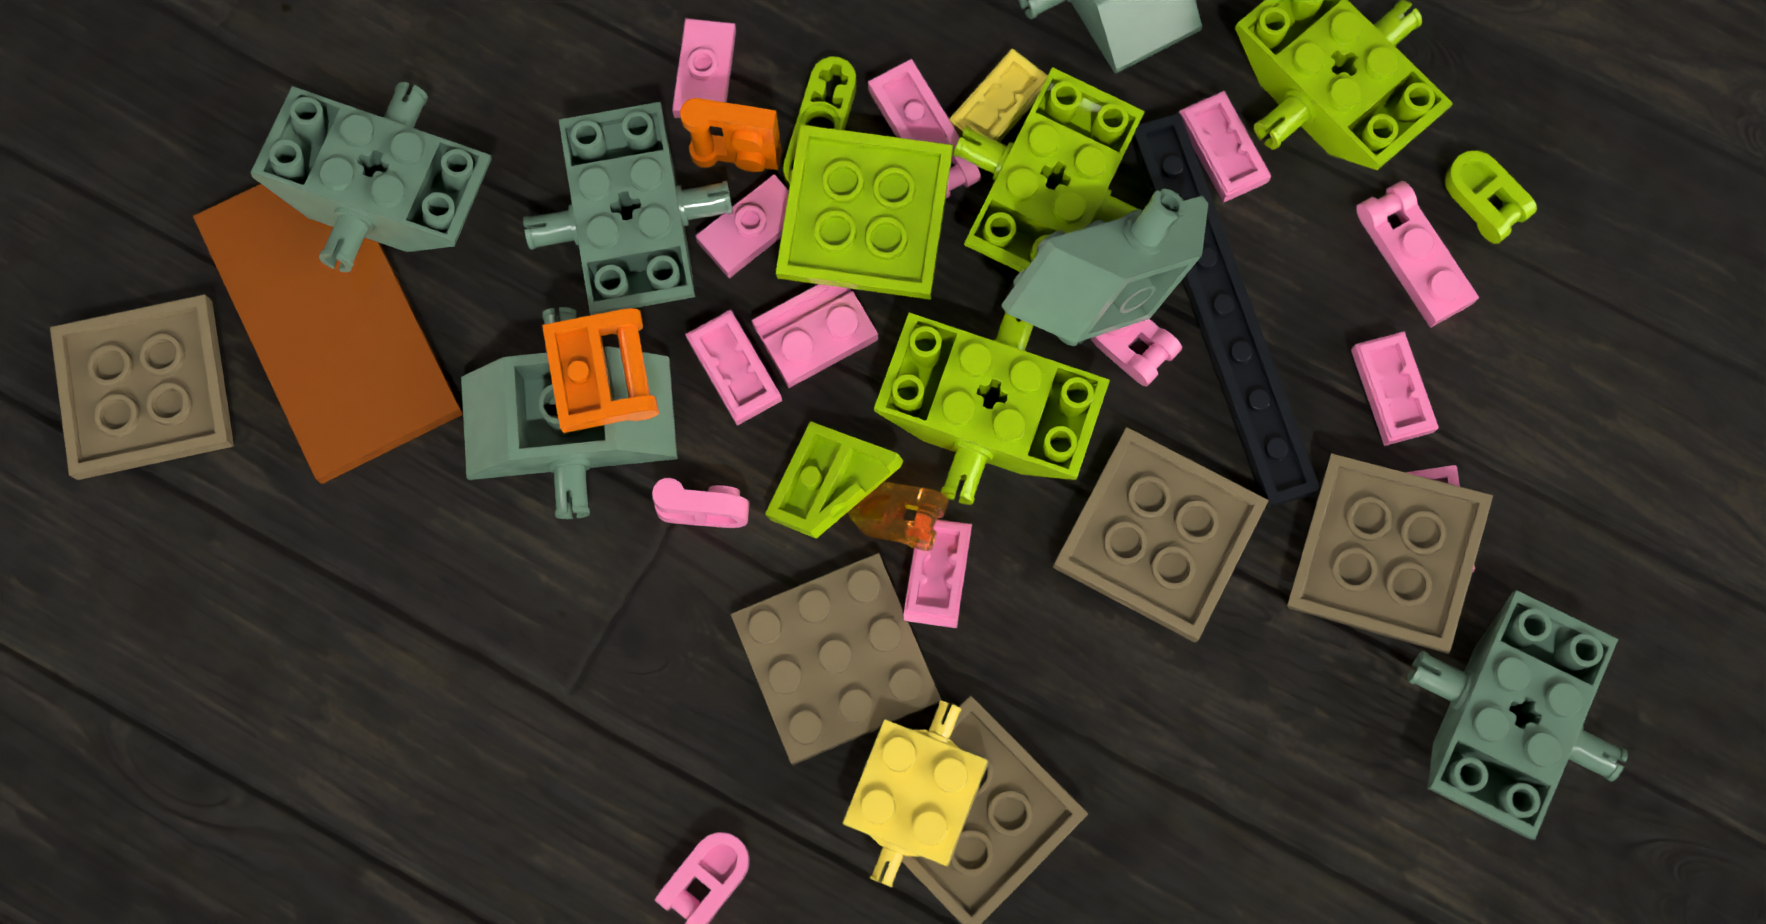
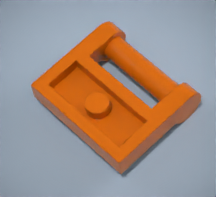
[680,98,782,172]
[542,308,659,433]

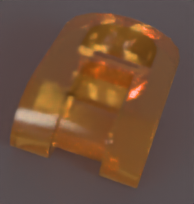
[848,482,949,551]

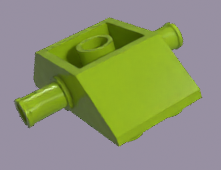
[1235,0,1453,170]
[953,67,1145,272]
[874,312,1110,505]

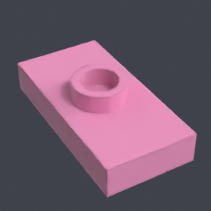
[672,19,736,118]
[1179,91,1271,203]
[696,174,789,278]
[685,310,782,426]
[1351,331,1439,446]
[904,517,972,628]

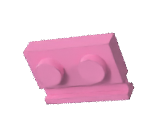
[752,284,878,388]

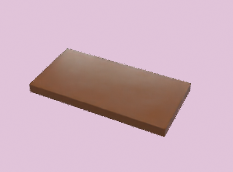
[193,184,463,484]

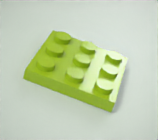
[776,125,953,300]

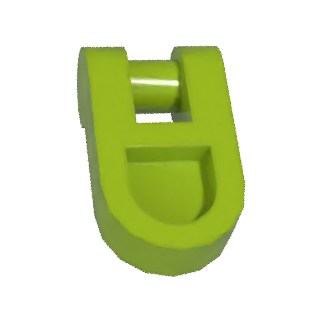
[1445,151,1537,244]

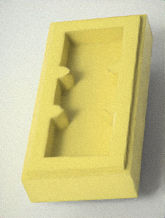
[949,49,1048,142]

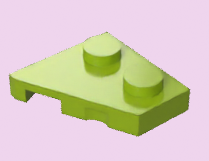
[765,421,903,539]

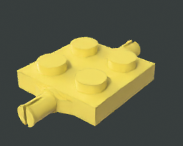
[843,701,988,887]

